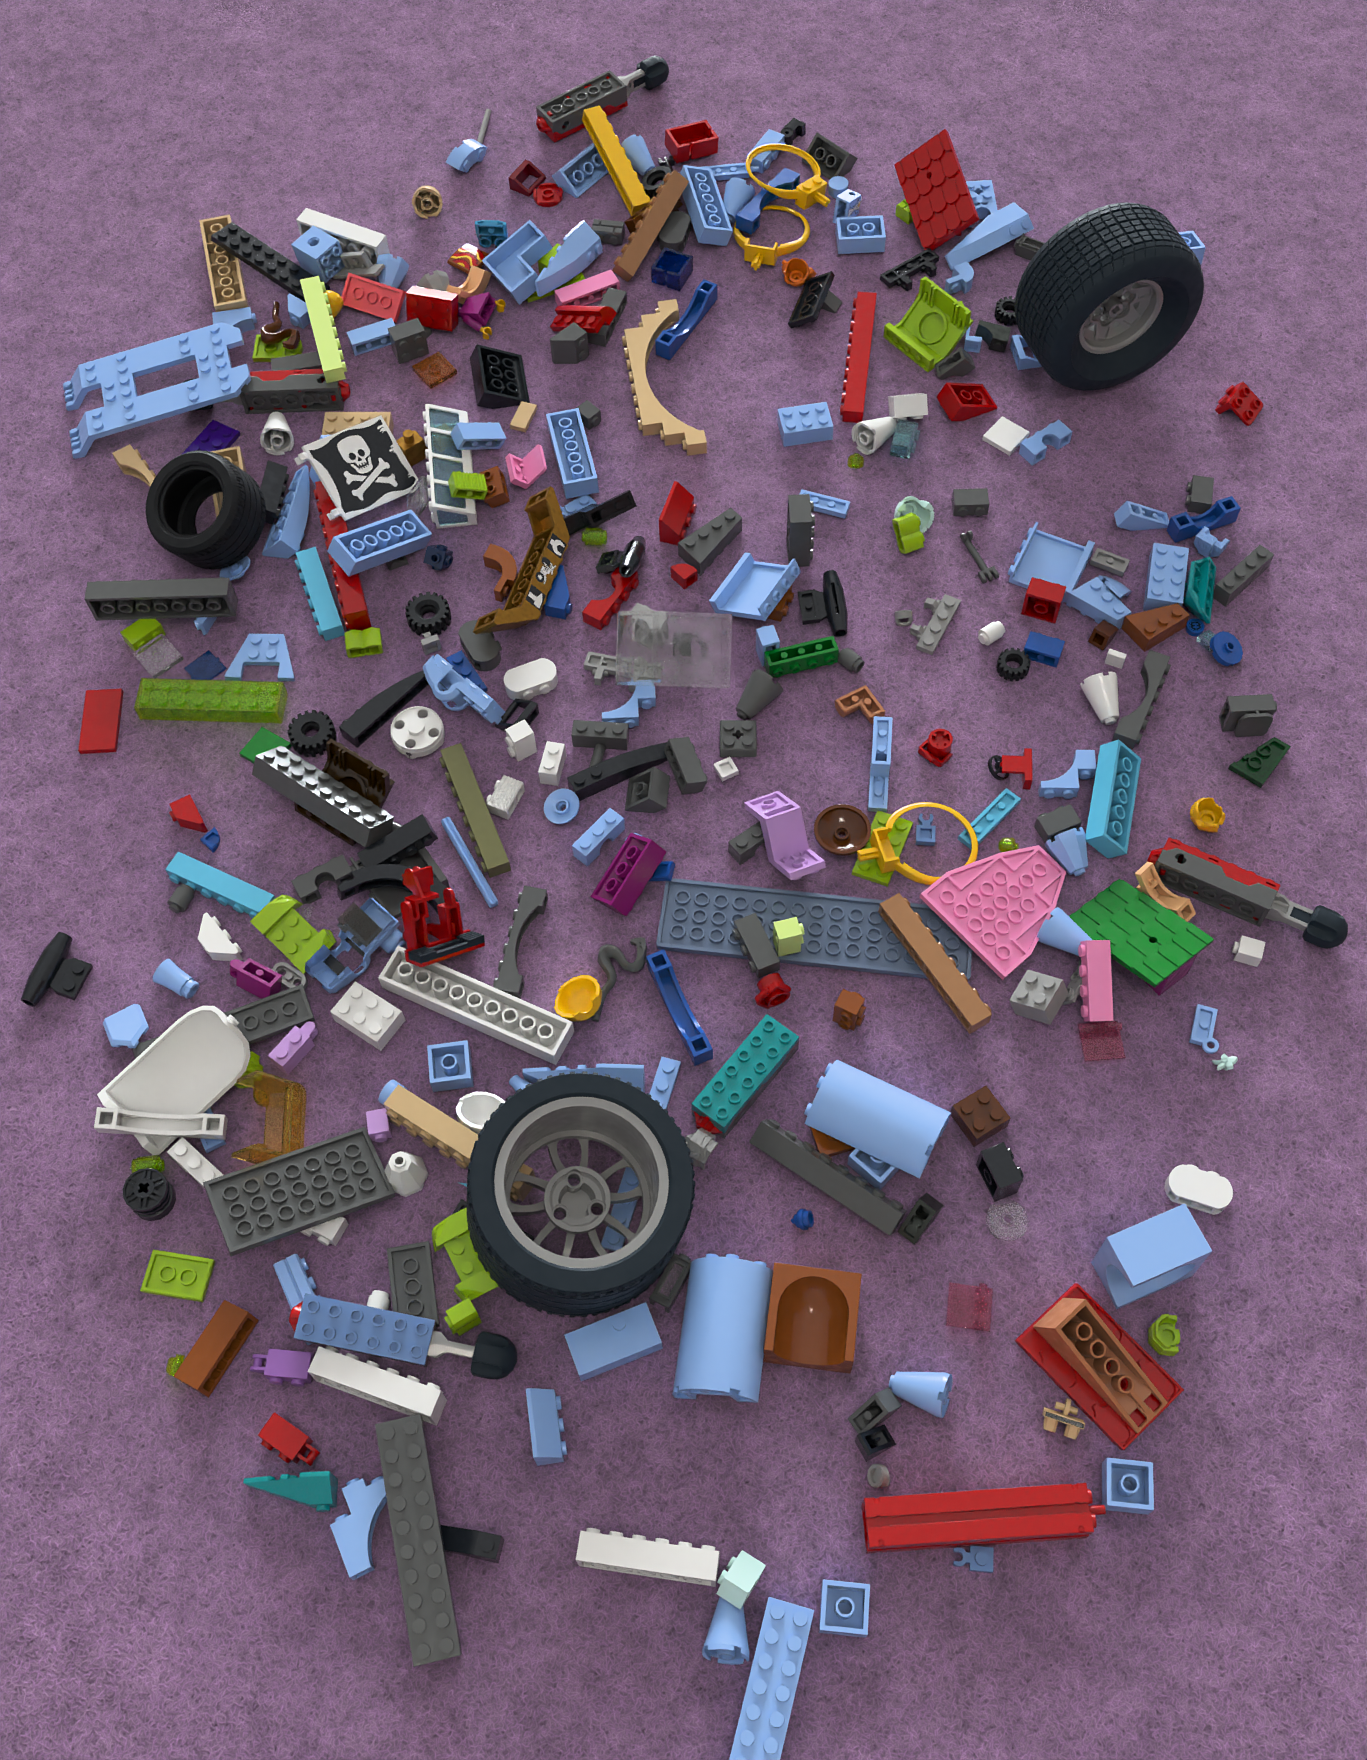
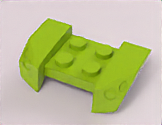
[250,895,336,974]
[432,1207,499,1301]

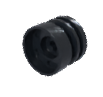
[123,1168,176,1221]

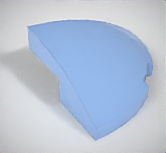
[1098,575,1132,600]

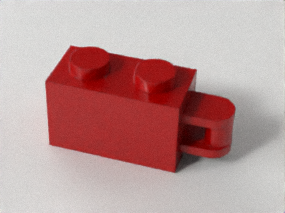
[258,1412,320,1466]

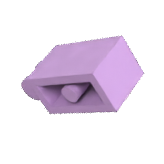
[268,1021,318,1075]

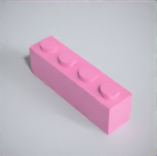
[554,270,620,306]
[1078,940,1114,1022]

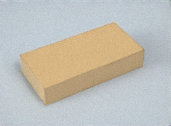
[510,401,537,433]

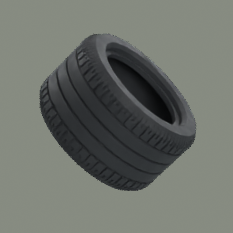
[145,450,266,569]

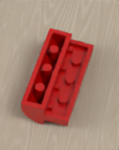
[550,305,617,333]

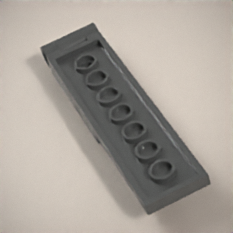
[132,984,315,1059]

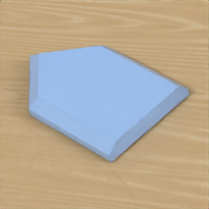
[103,1004,149,1048]

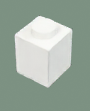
[1232,935,1266,967]

